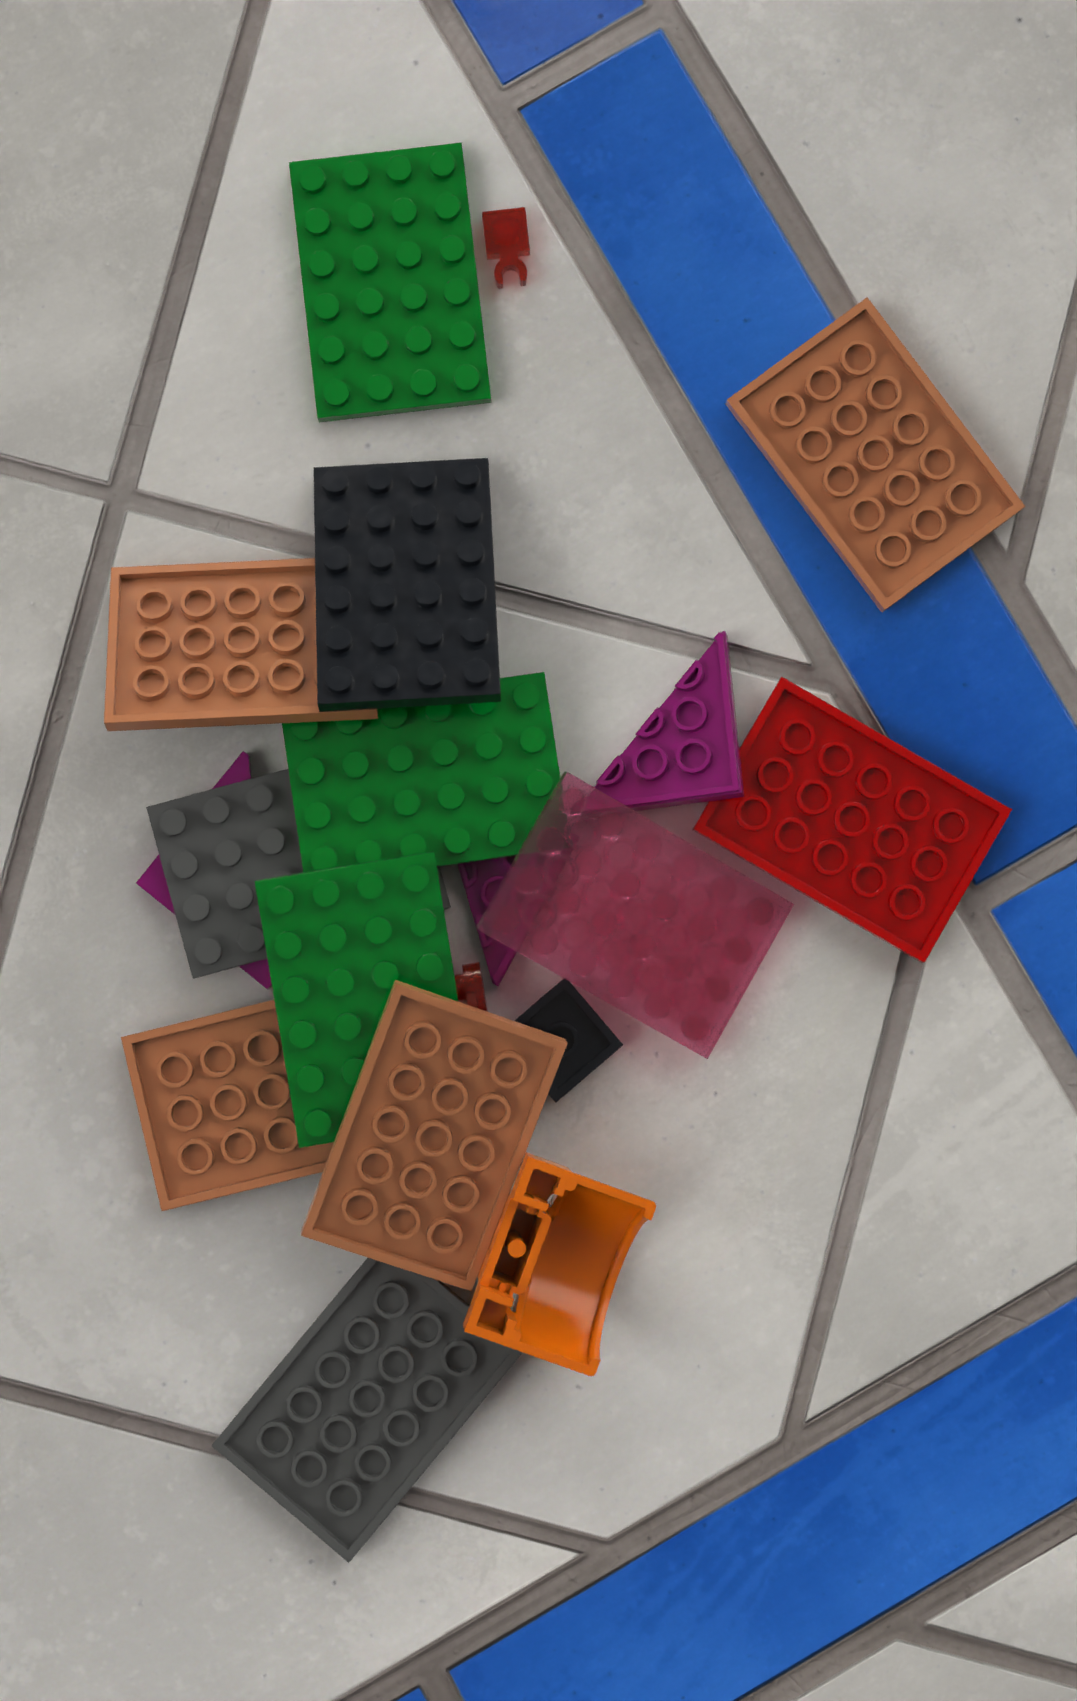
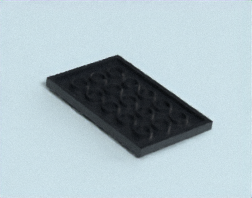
[314,458,501,712]

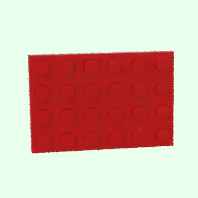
[692,677,1012,963]

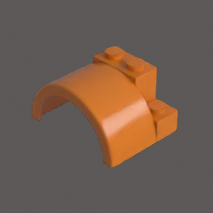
[463,1152,656,1377]

